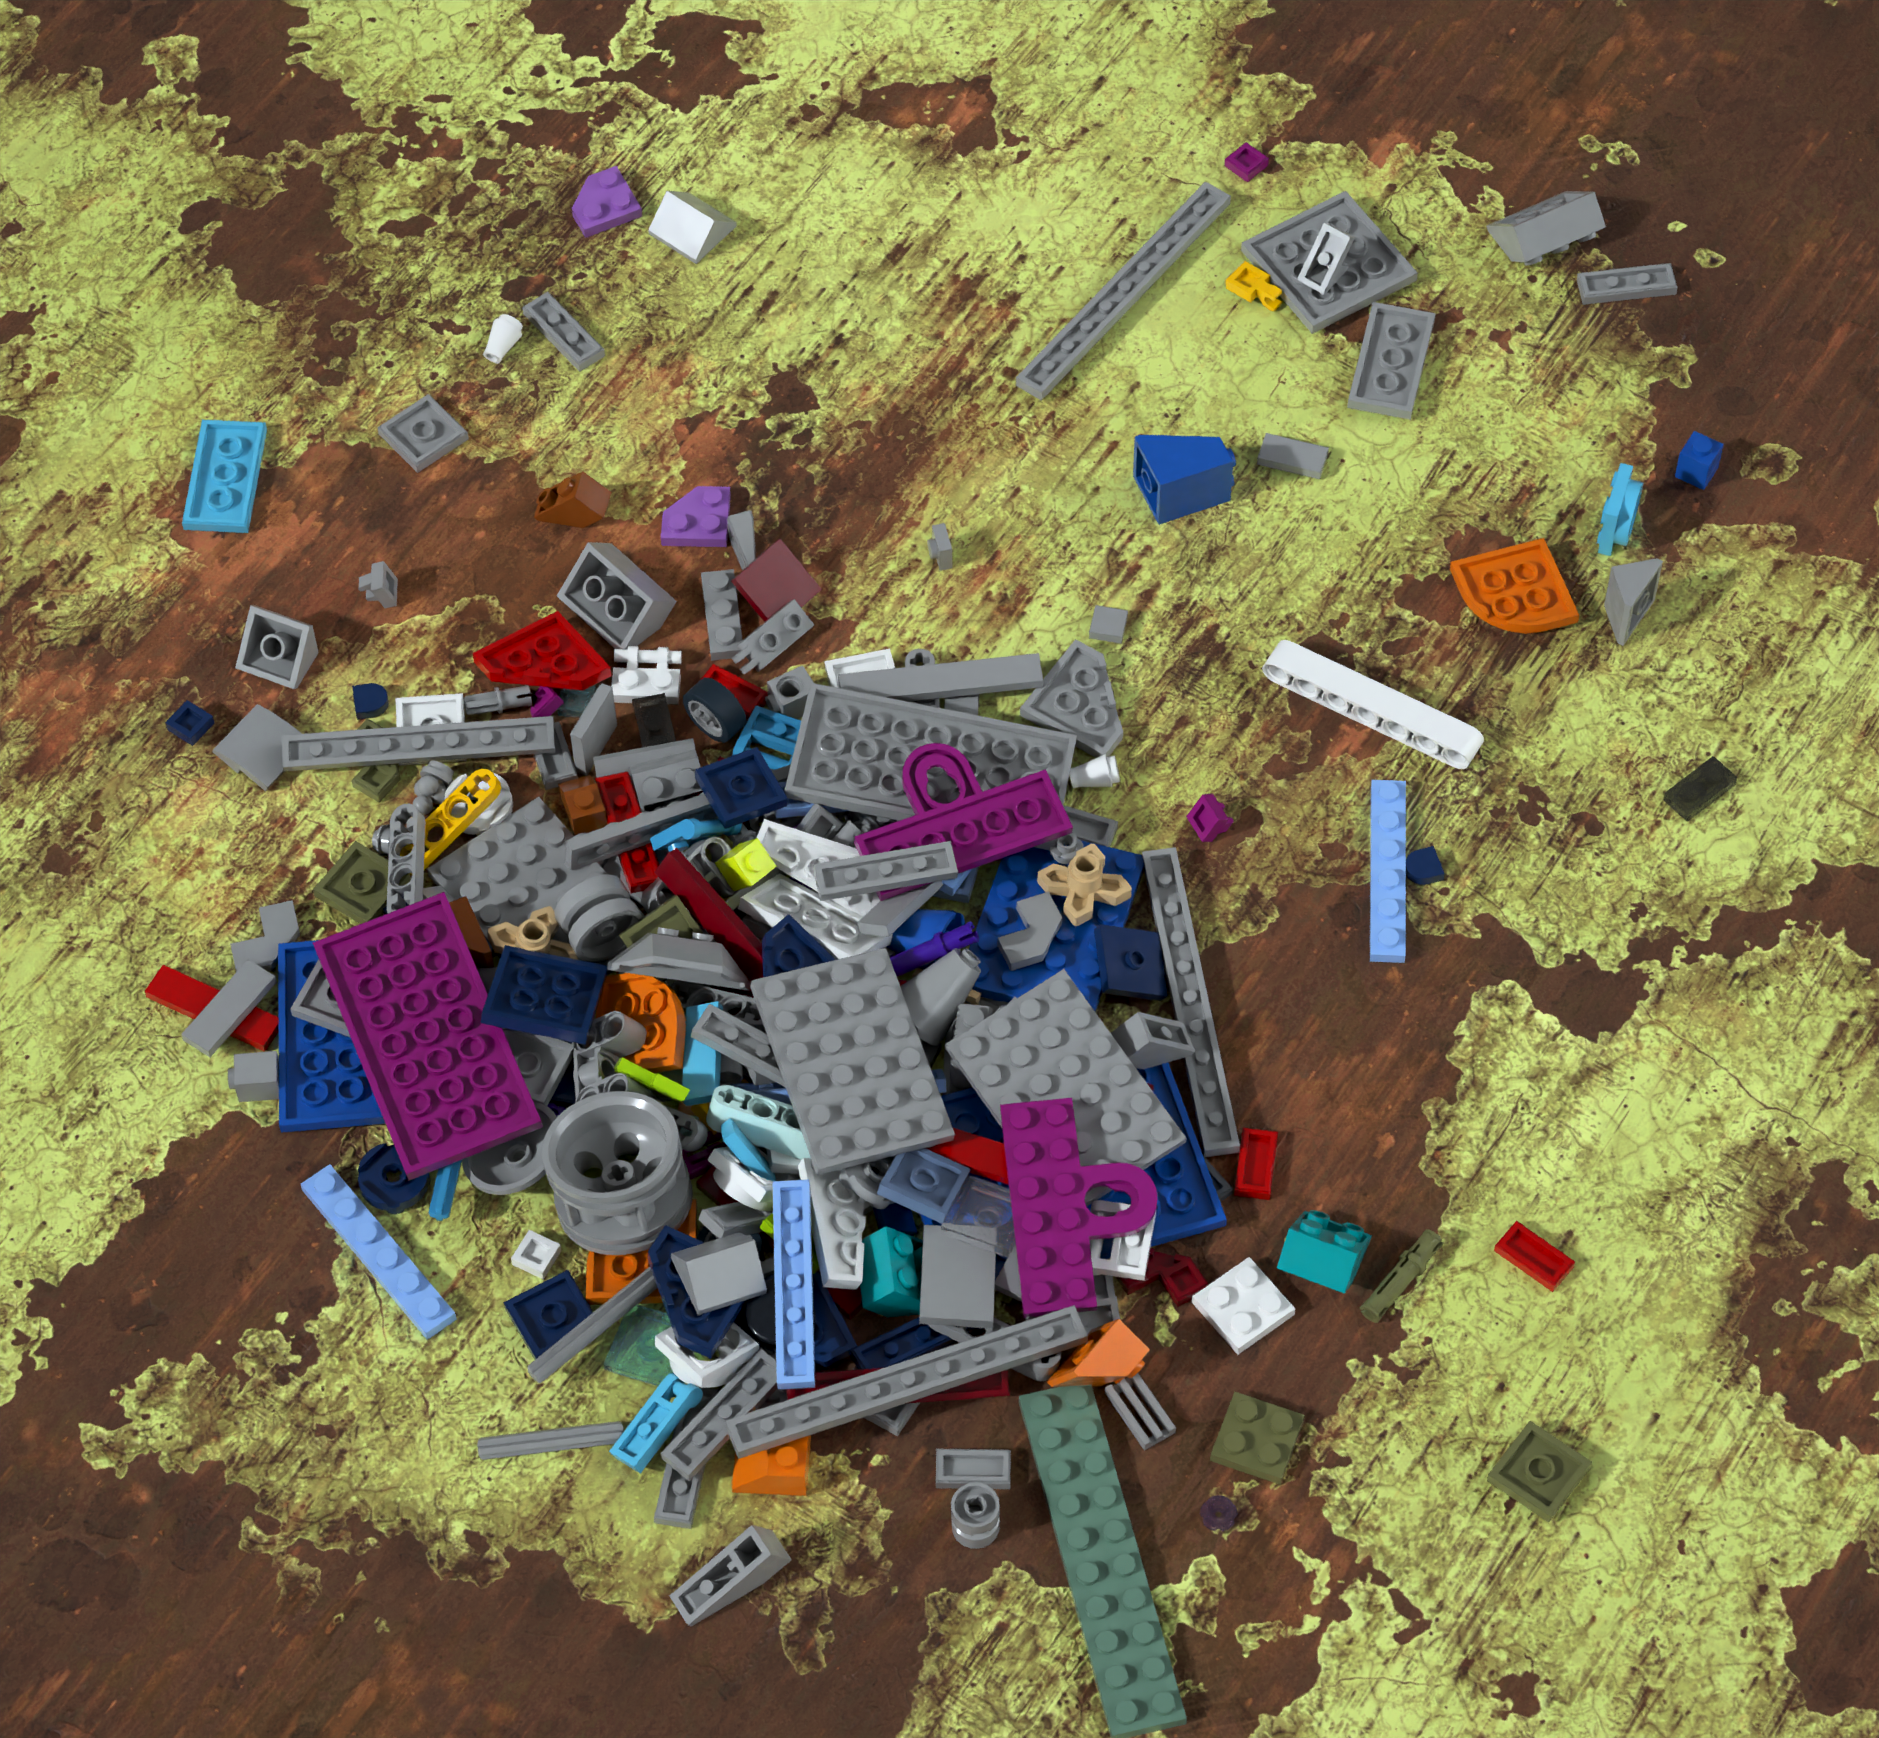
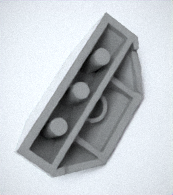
[607,927,751,991]

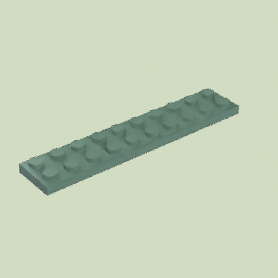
[1019,1385,1187,1738]

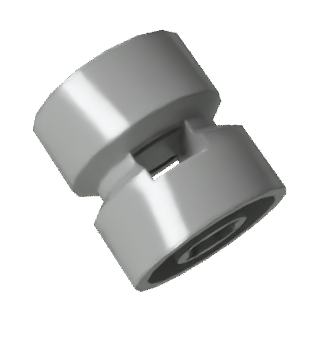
[951,1482,1000,1549]

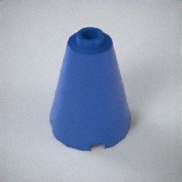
[887,909,965,970]

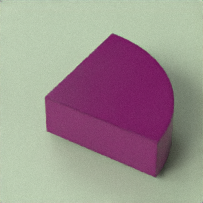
[530,686,564,717]

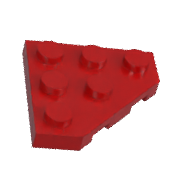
[472,611,612,691]

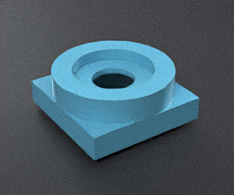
[1597,463,1643,556]

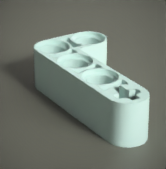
[706,1085,811,1160]

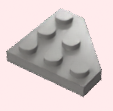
[1020,639,1123,758]

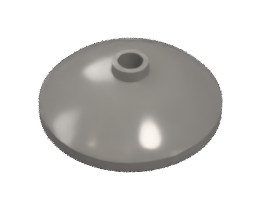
[462,1102,557,1195]

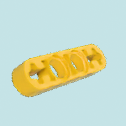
[400,769,501,876]

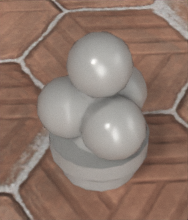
[412,760,454,816]

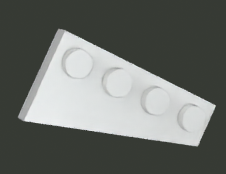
[757,819,880,917]
[798,1158,866,1290]

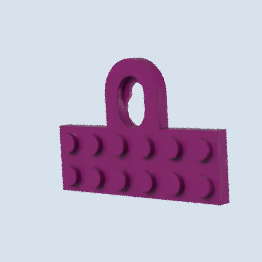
[854,743,1073,901]
[1000,1098,1157,1318]

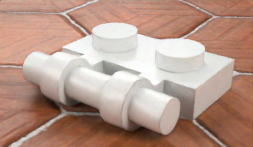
[611,646,682,704]

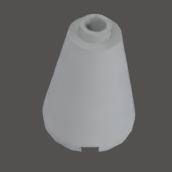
[900,948,981,1046]

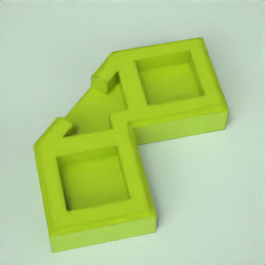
[614,1057,690,1102]

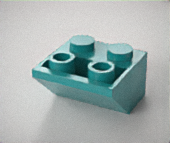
[1277,1210,1372,1294]
[860,1226,923,1317]

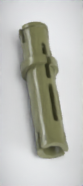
[1360,1229,1444,1323]

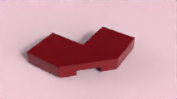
[1115,1248,1209,1307]

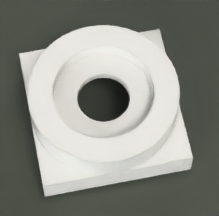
[708,1146,796,1212]
[655,1322,759,1388]

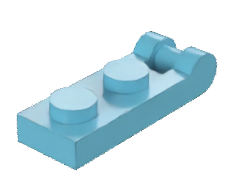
[609,1373,703,1474]

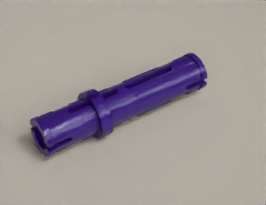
[890,921,979,977]

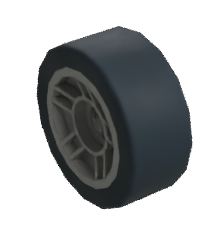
[683,677,746,743]

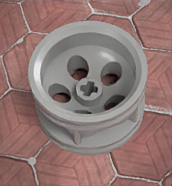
[542,1091,693,1255]

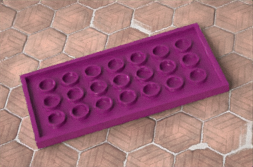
[313,892,543,1181]

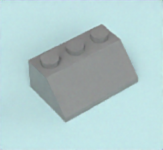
[1486,191,1606,266]
[557,542,677,649]

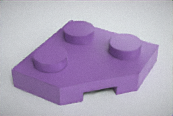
[572,166,642,238]
[661,486,731,547]

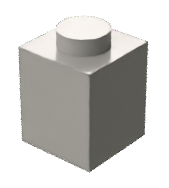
[228,1051,279,1102]

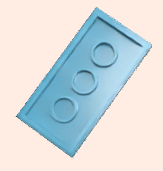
[182,420,267,533]

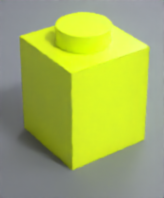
[715,838,777,891]

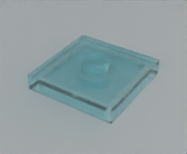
[604,1304,674,1386]

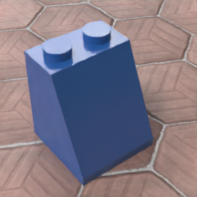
[1133,435,1236,525]

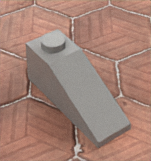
[669,1525,792,1627]

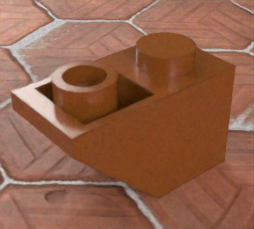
[534,471,612,528]

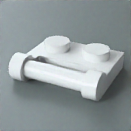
[1089,1200,1156,1281]

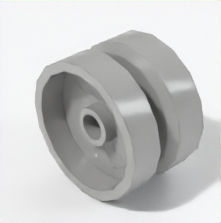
[554,874,644,962]

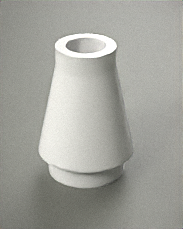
[483,314,523,364]
[1070,754,1120,788]

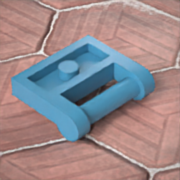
[732,706,801,770]
[650,818,742,852]

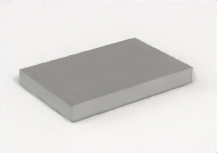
[919,1225,997,1328]

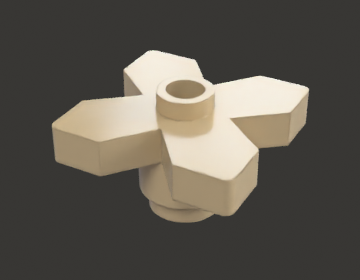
[1037,844,1132,926]
[488,906,578,960]

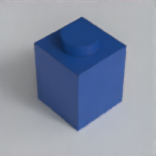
[1675,431,1724,490]

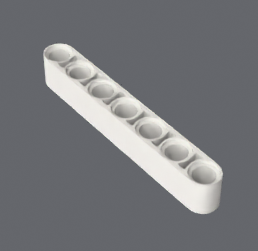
[1262,640,1484,769]

